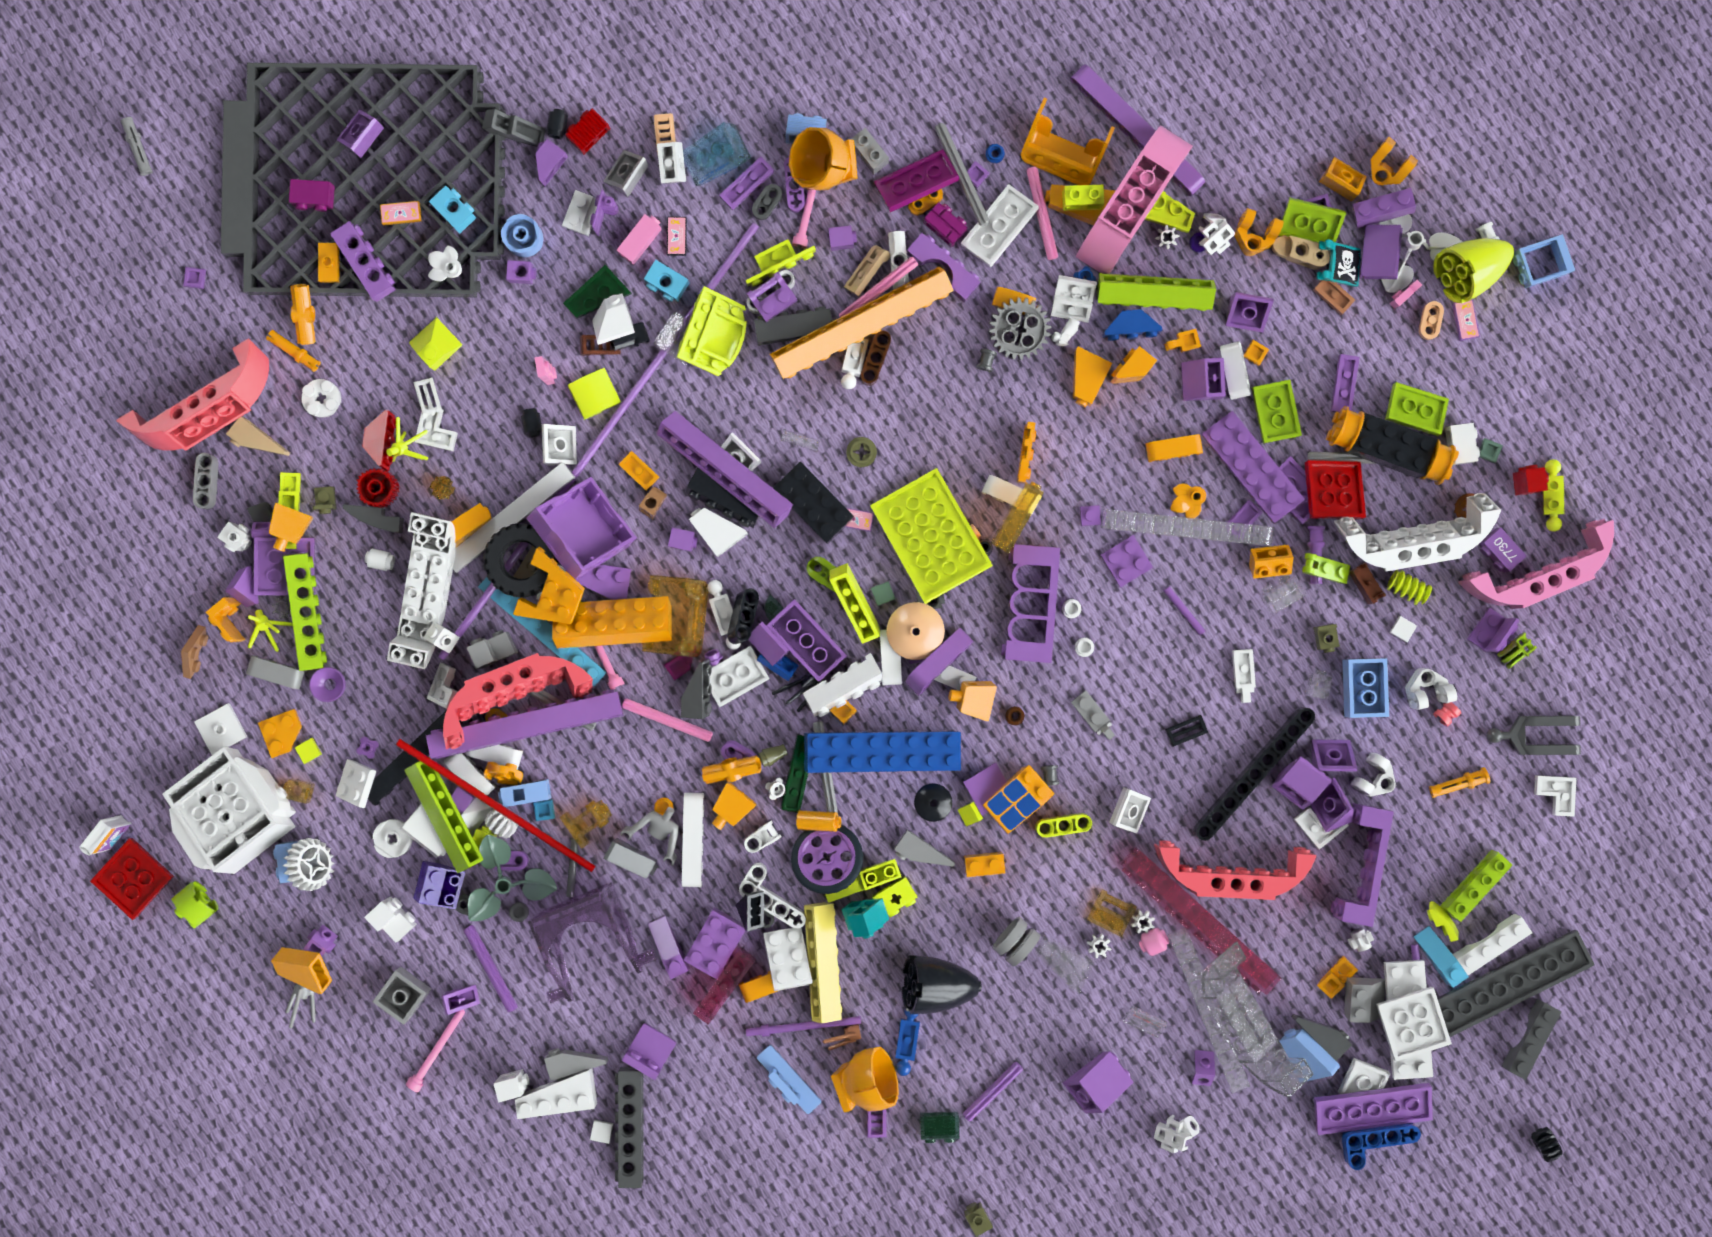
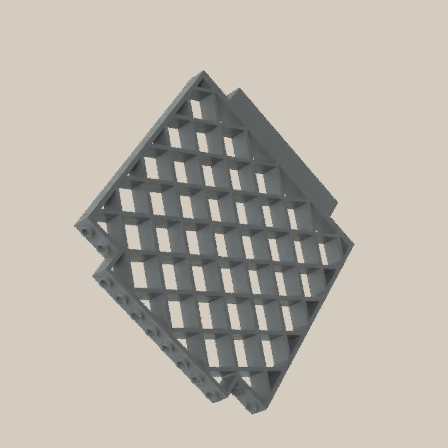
[221,62,506,298]

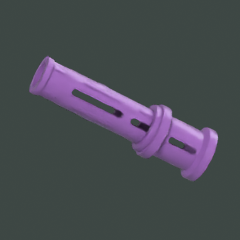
[1307,526,1325,584]

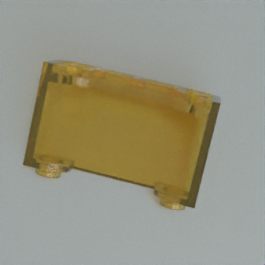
[642,575,708,657]

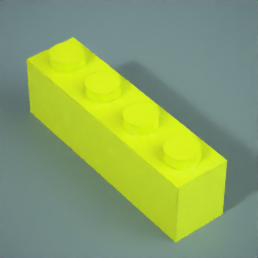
[829,563,880,644]

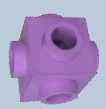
[303,925,338,957]

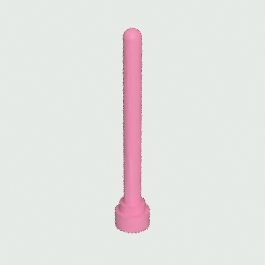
[792,190,816,249]
[594,645,625,690]
[406,1009,465,1092]

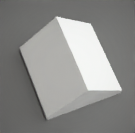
[542,424,577,466]
[721,433,761,471]
[1109,787,1151,833]

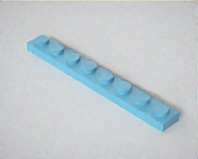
[478,577,606,687]

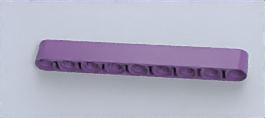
[1070,64,1205,196]

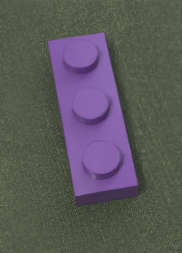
[719,157,774,211]
[1330,354,1360,412]

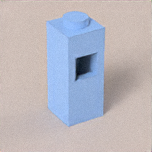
[498,779,552,807]

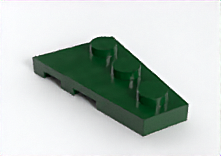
[563,265,632,318]

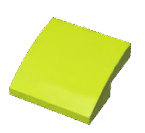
[568,368,621,420]

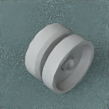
[992,916,1041,967]

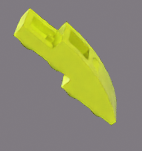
[825,859,901,903]

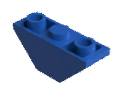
[1102,309,1162,341]

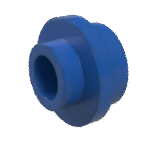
[985,144,1005,163]

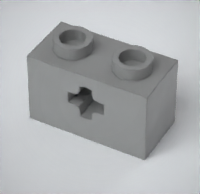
[850,128,889,175]

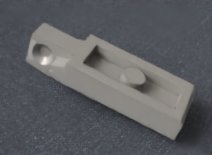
[1071,690,1115,740]

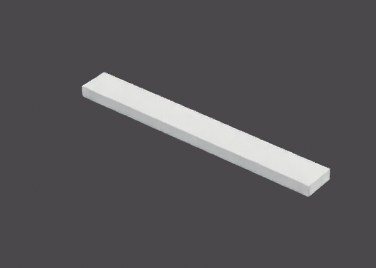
[453,462,575,573]

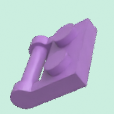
[746,271,798,323]

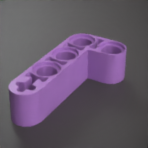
[905,628,974,696]

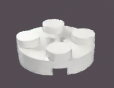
[301,379,341,418]
[373,819,412,858]

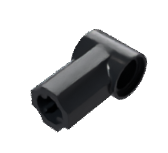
[610,322,650,351]

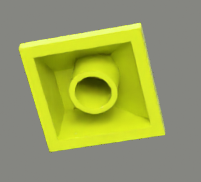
[409,317,462,371]

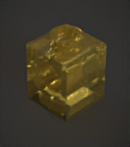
[283,778,315,804]

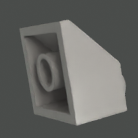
[1344,977,1385,1023]

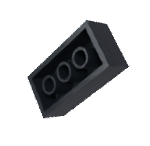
[773,461,854,544]

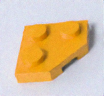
[258,709,302,759]

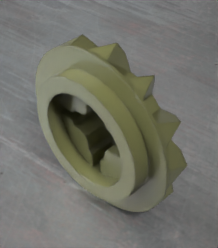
[846,437,877,468]

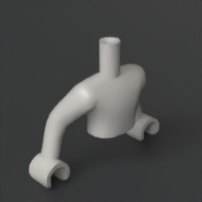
[620,807,678,866]

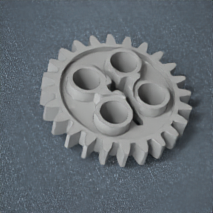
[989,297,1052,360]

